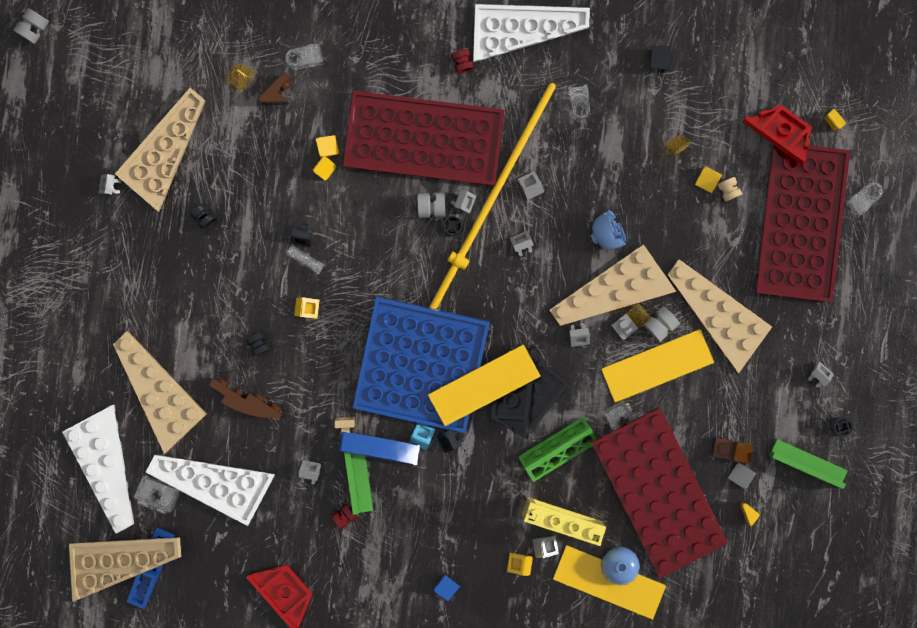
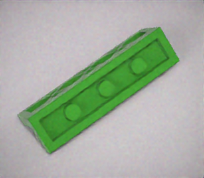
[518,417,597,482]
[344,434,373,515]
[769,439,848,489]

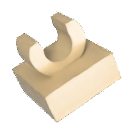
[335,417,355,435]

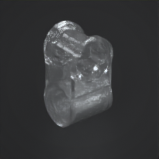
[286,43,324,70]
[568,84,590,122]
[845,182,883,218]

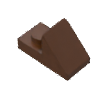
[258,72,292,105]
[712,438,753,464]

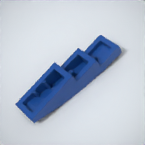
[339,432,420,465]
[127,528,175,609]

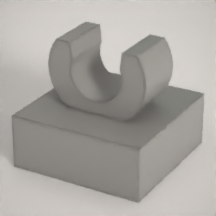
[98,174,121,195]
[451,189,476,214]
[510,231,533,256]
[611,314,638,340]
[569,323,590,347]
[808,361,833,388]
[298,460,321,485]

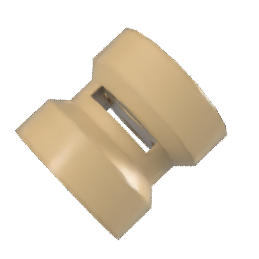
[717,177,742,202]

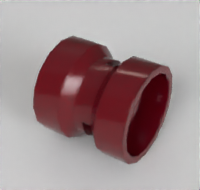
[451,49,474,74]
[331,503,357,530]

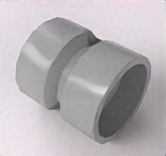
[13,8,49,44]
[418,192,446,218]
[643,306,680,342]

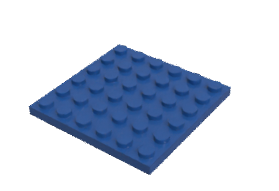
[353,296,490,433]

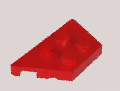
[743,105,812,165]
[246,564,313,628]

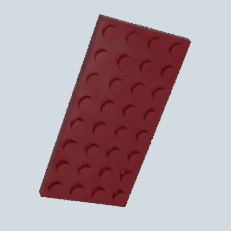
[343,91,505,186]
[755,145,850,302]
[591,407,728,578]

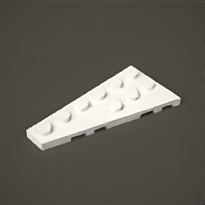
[473,4,590,63]
[62,405,134,533]
[146,455,275,526]

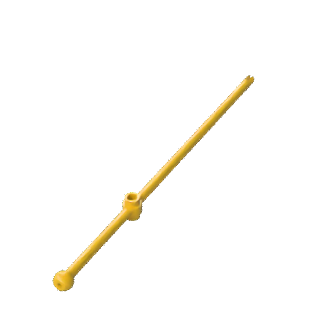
[429,83,556,309]

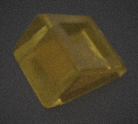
[227,62,255,91]
[667,134,692,156]
[626,303,650,327]

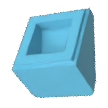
[409,423,435,450]

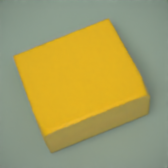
[823,109,846,132]
[316,135,339,158]
[313,156,336,181]
[695,166,722,193]
[294,297,319,319]
[740,502,760,526]
[507,553,533,576]

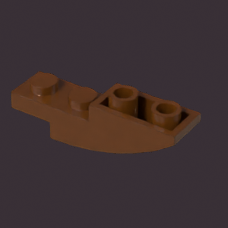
[209,378,283,418]

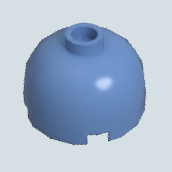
[591,210,626,250]
[601,546,640,585]

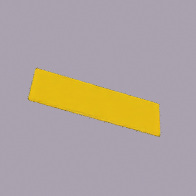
[602,329,714,402]
[428,344,540,426]
[553,545,666,620]

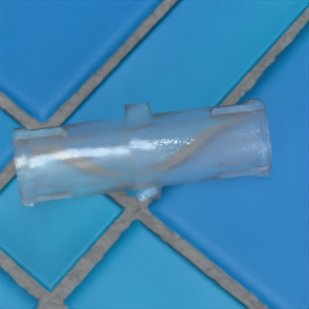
[286,245,325,275]

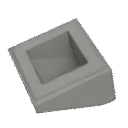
[517,171,544,200]
[728,462,756,489]
[533,535,559,558]

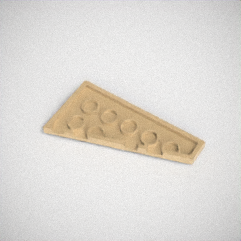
[115,88,205,212]
[549,244,676,326]
[667,260,772,373]
[113,331,207,454]
[69,537,181,602]

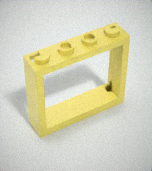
[522,497,606,546]

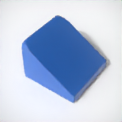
[433,574,460,601]

